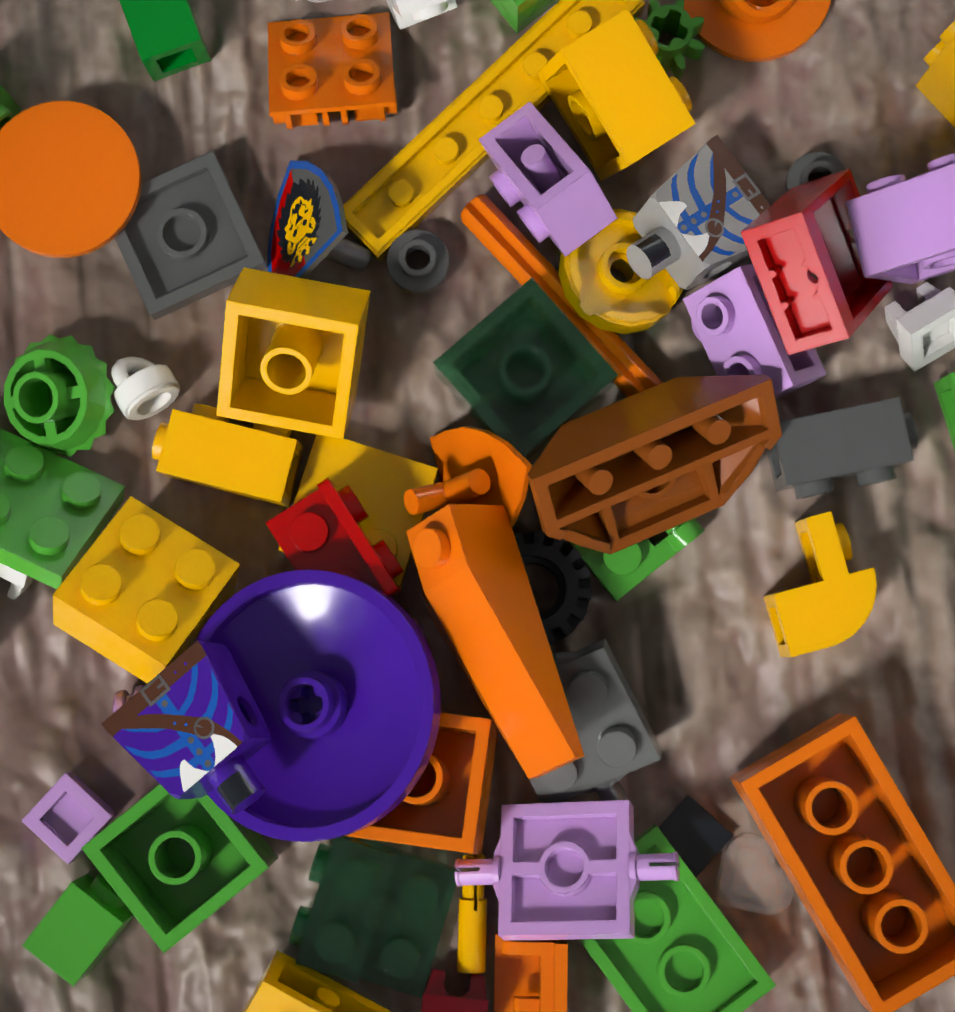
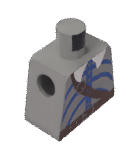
[626,135,771,290]

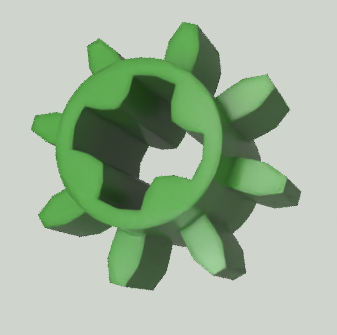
[634,0,705,79]

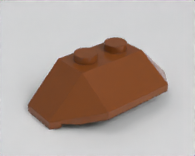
[527,374,782,555]

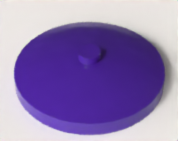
[193,570,441,842]

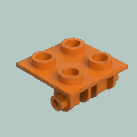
[268,12,398,130]

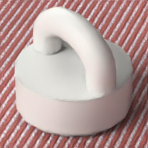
[111,357,180,420]

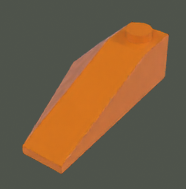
[406,504,585,779]

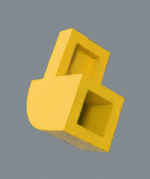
[763,511,877,657]

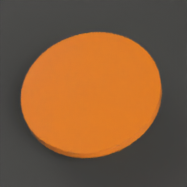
[683,0,831,62]
[0,101,142,258]

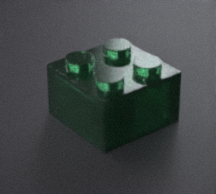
[433,278,618,460]

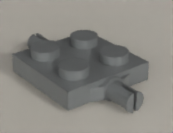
[529,639,662,812]

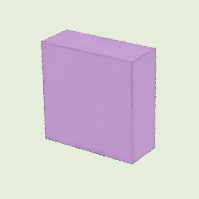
[21,771,117,864]

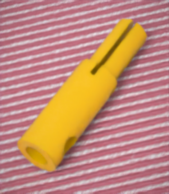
[457,853,487,974]

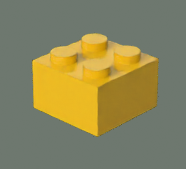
[537,8,696,181]
[216,267,371,439]
[53,496,240,684]

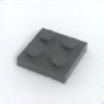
[115,151,268,320]

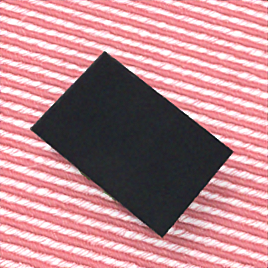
[659,795,734,877]

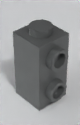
[767,397,918,499]

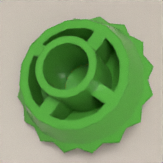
[4,334,115,457]

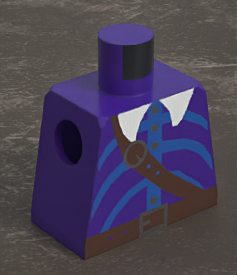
[101,640,271,814]

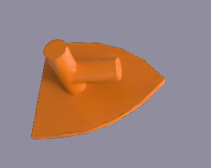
[404,426,532,527]

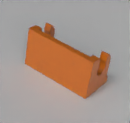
[494,932,568,1012]

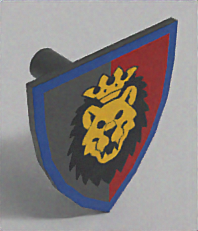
[267,160,371,279]

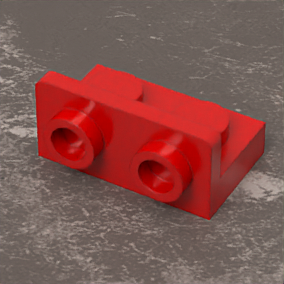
[265,478,404,598]

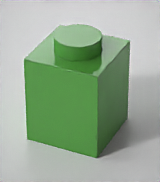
[22,873,134,987]

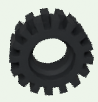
[514,530,592,644]

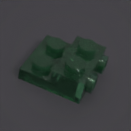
[288,836,459,998]

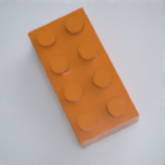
[729,713,955,1012]

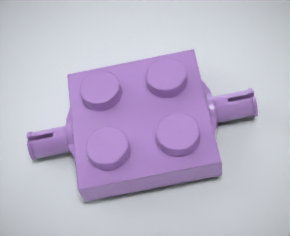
[454,800,680,941]

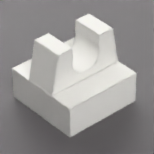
[884,282,955,372]

